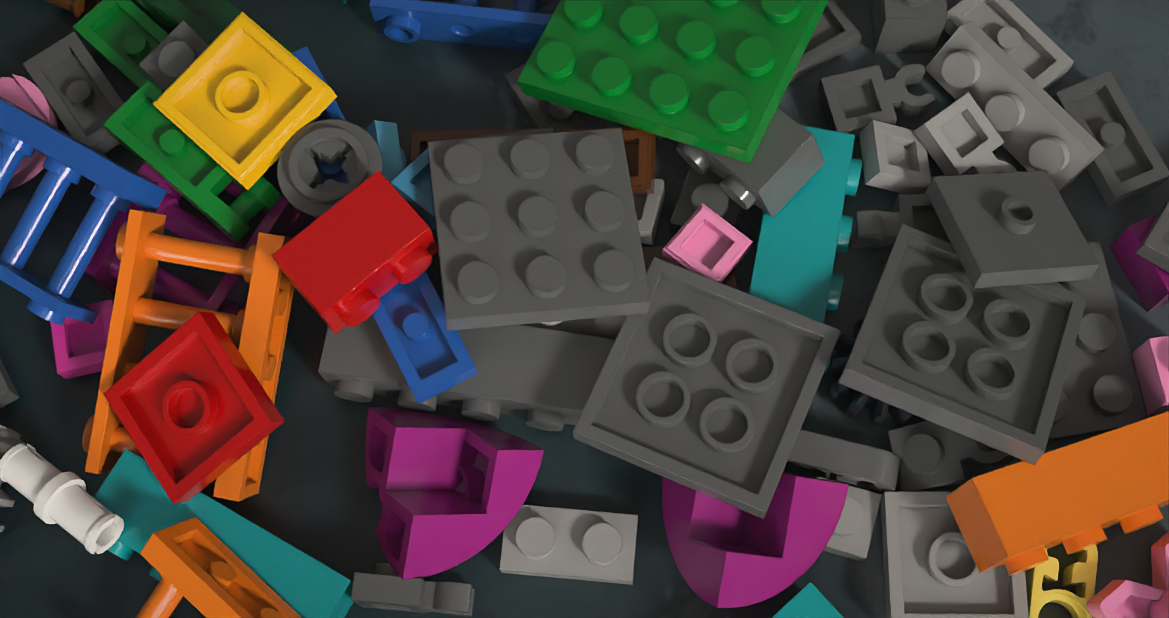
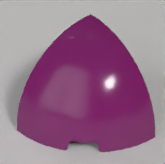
[365,407,544,580]
[662,471,849,608]

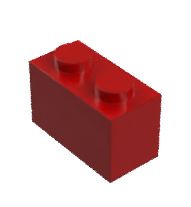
[271,170,438,334]

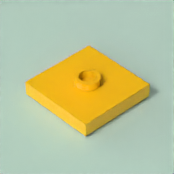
[153,12,337,190]

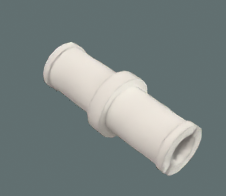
[0,443,124,554]

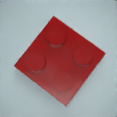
[103,311,285,504]

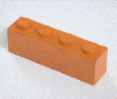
[945,411,1169,576]

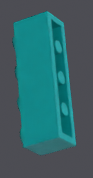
[747,125,862,373]
[93,449,353,618]

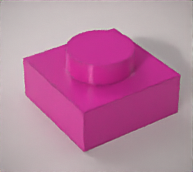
[50,299,114,379]

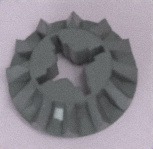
[277,119,383,219]

